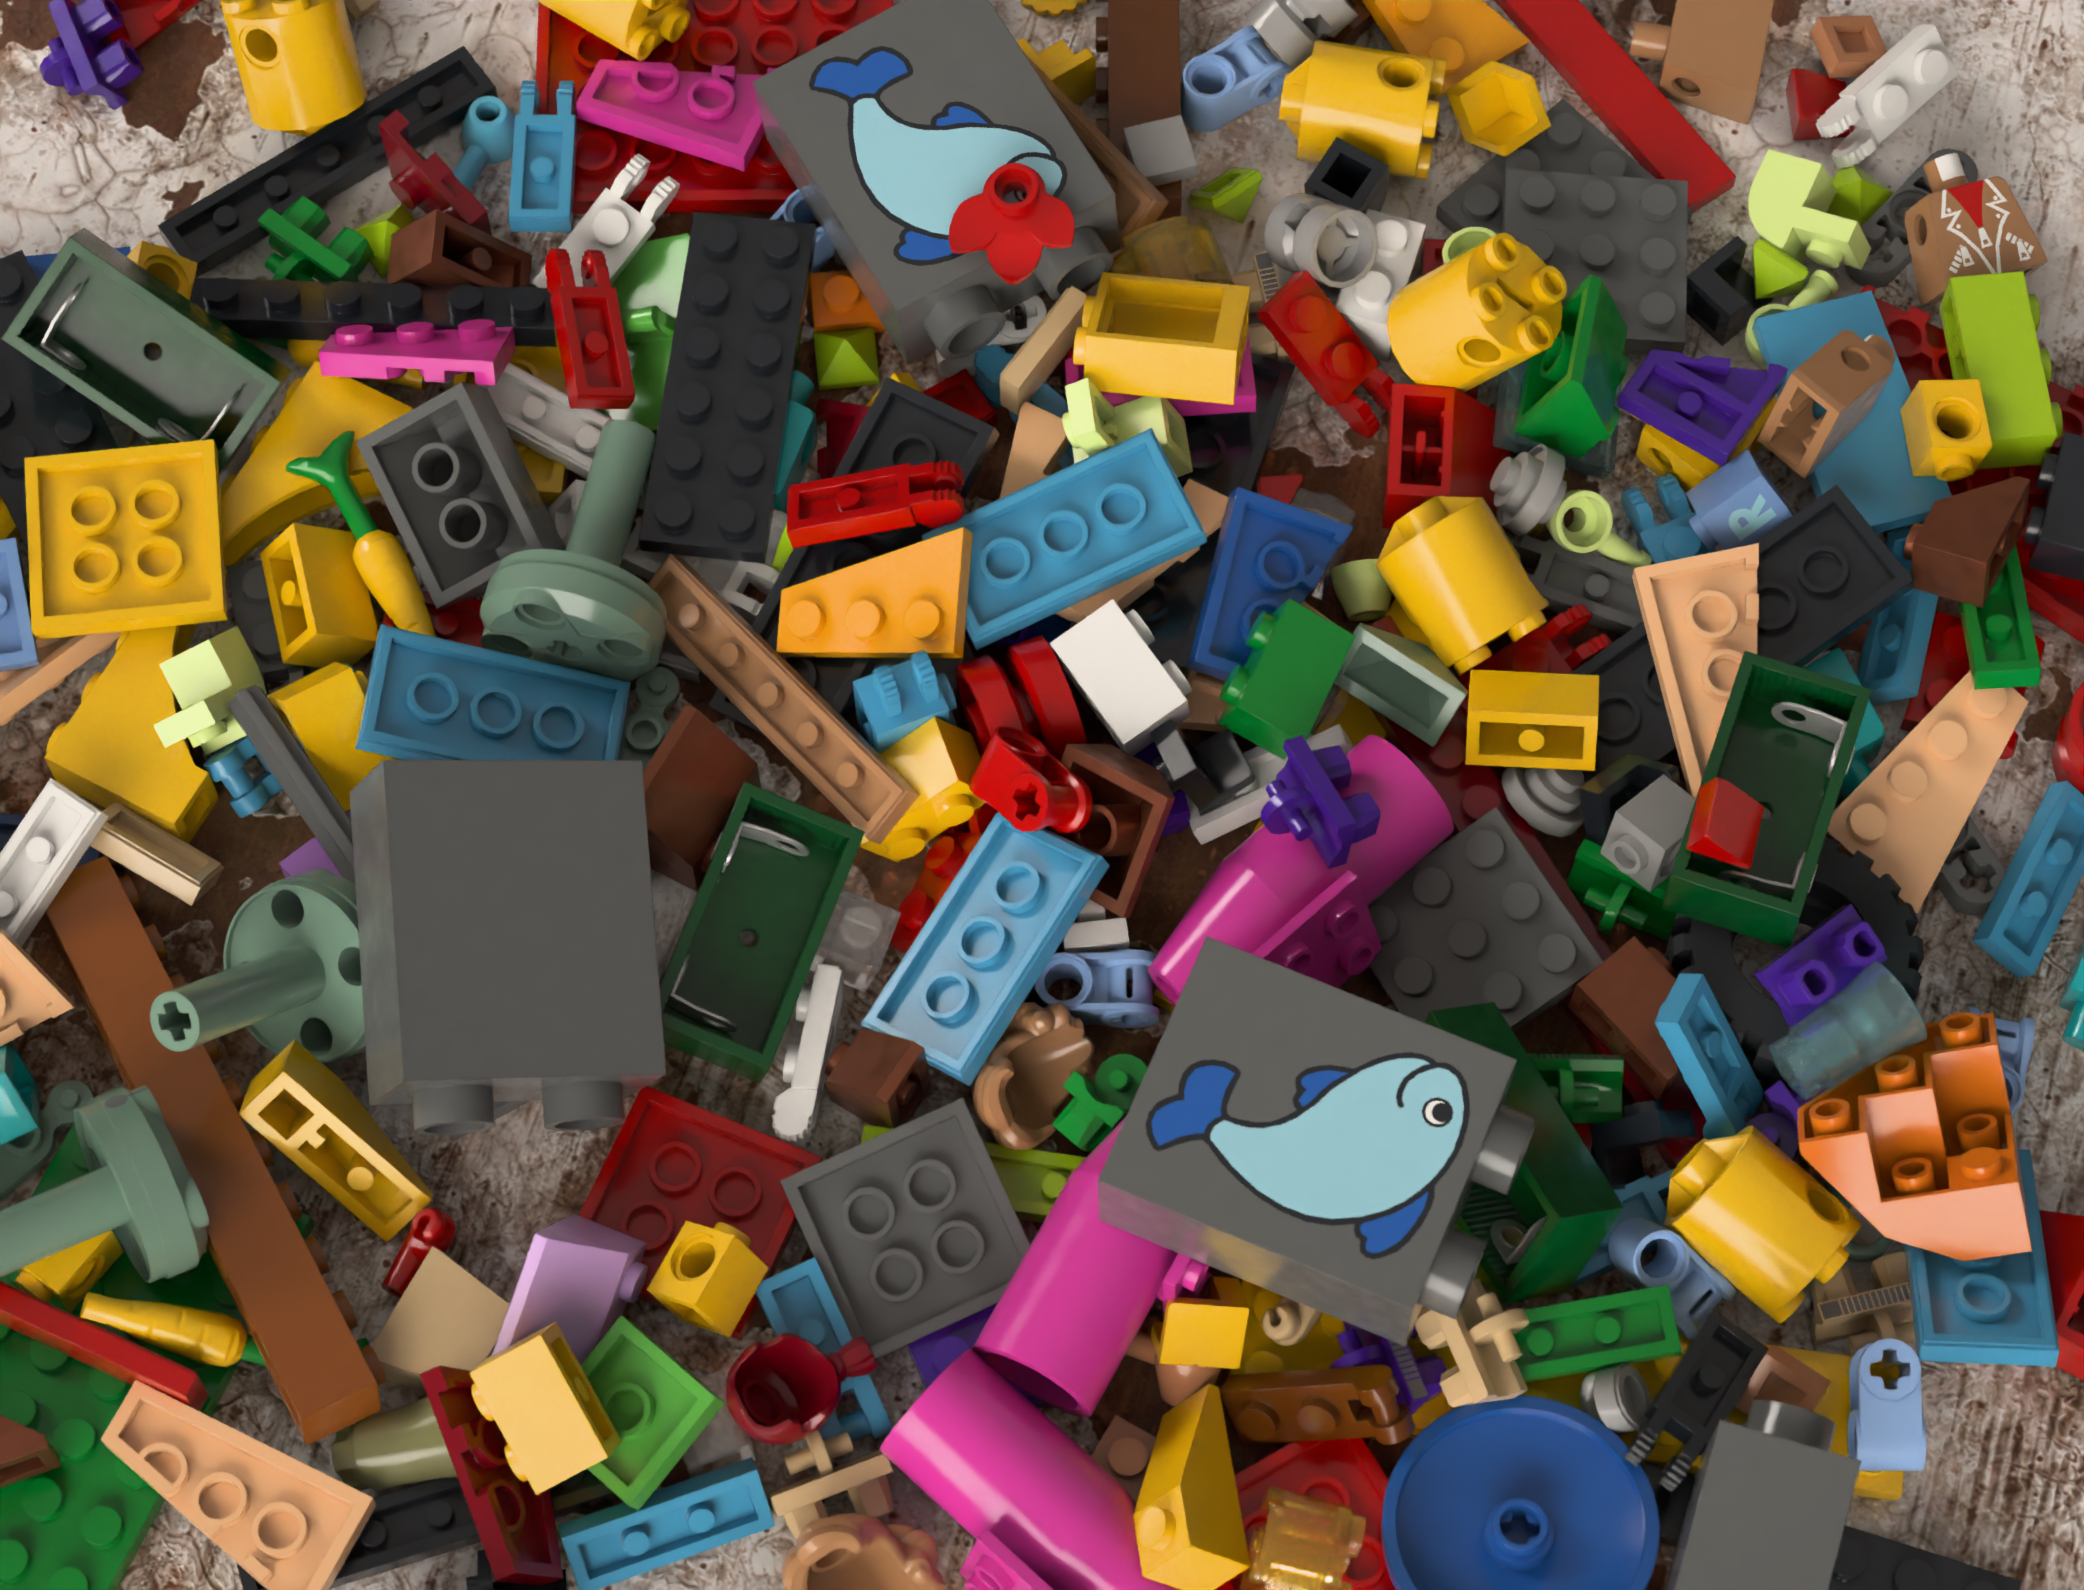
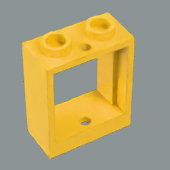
[1073,272,1251,405]

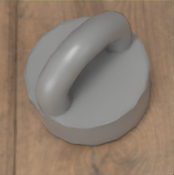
[1579,1363,1651,1435]

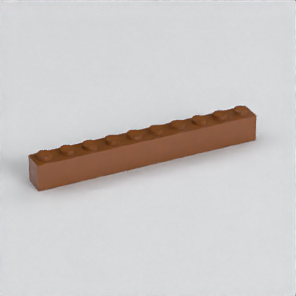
[42,855,386,1446]

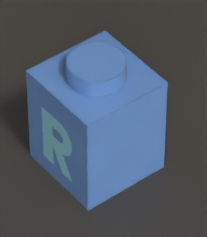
[1686,449,1793,550]

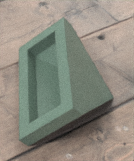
[1334,623,1468,747]

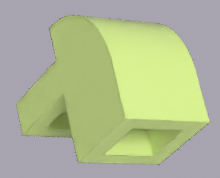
[1748,149,1872,270]
[1062,378,1193,477]
[153,626,267,755]

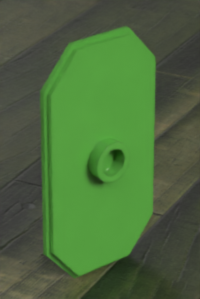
[595,233,690,433]

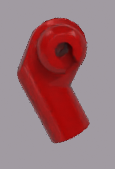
[381,1207,456,1298]

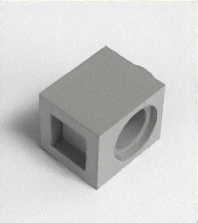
[1600,774,1695,892]

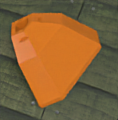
[1797,1012,2032,1261]

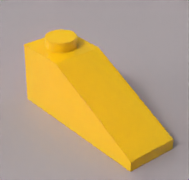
[238,1039,433,1243]
[1133,1384,1250,1590]

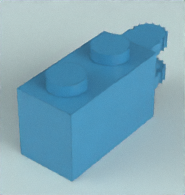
[853,650,957,754]

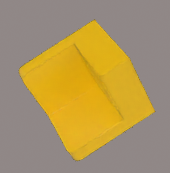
[1017,38,1096,105]
[1446,60,1551,156]
[1151,1276,1250,1369]

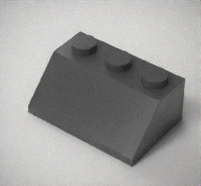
[356,382,566,609]

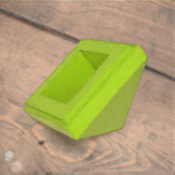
[1827,165,1894,227]
[1187,167,1263,224]
[354,203,415,279]
[1751,238,1809,299]
[814,327,880,390]

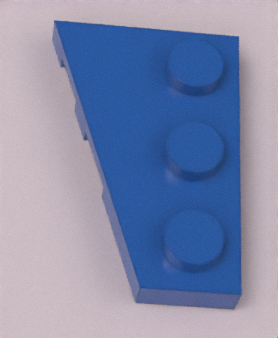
[1186,487,1354,681]

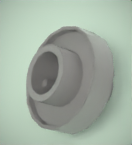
[1490,444,1567,536]
[1502,767,1585,837]

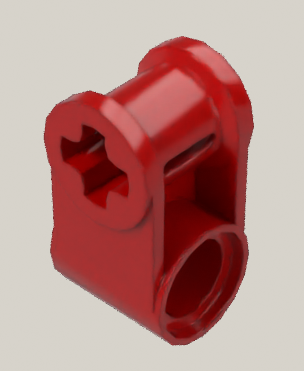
[969,726,1092,833]

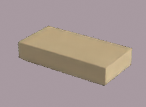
[1000,285,1087,416]
[90,802,224,906]

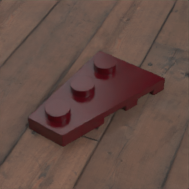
[420,1365,563,1586]

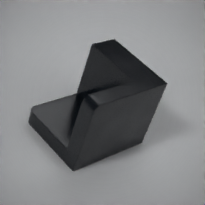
[1686,236,1773,346]

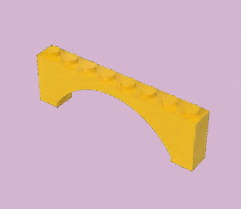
[44,360,414,844]

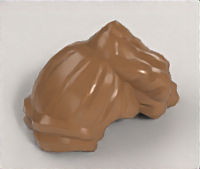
[971,1002,1094,1150]
[782,1513,945,1590]

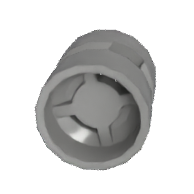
[1245,0,1358,70]
[1264,192,1378,288]

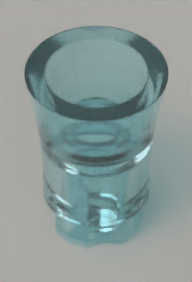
[1769,961,1927,1100]

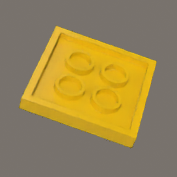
[24,439,228,640]

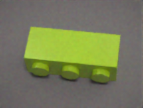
[1939,271,2063,470]

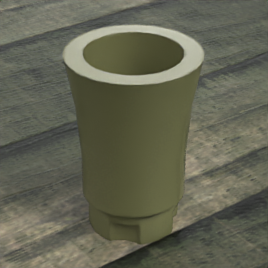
[331,1396,457,1491]

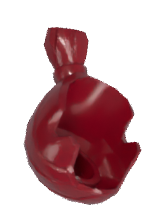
[726,1333,878,1445]

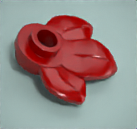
[948,163,1075,285]

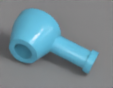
[453,96,515,191]

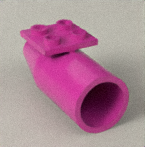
[1148,735,1454,1007]
[972,1117,1212,1417]
[879,1348,1180,1590]

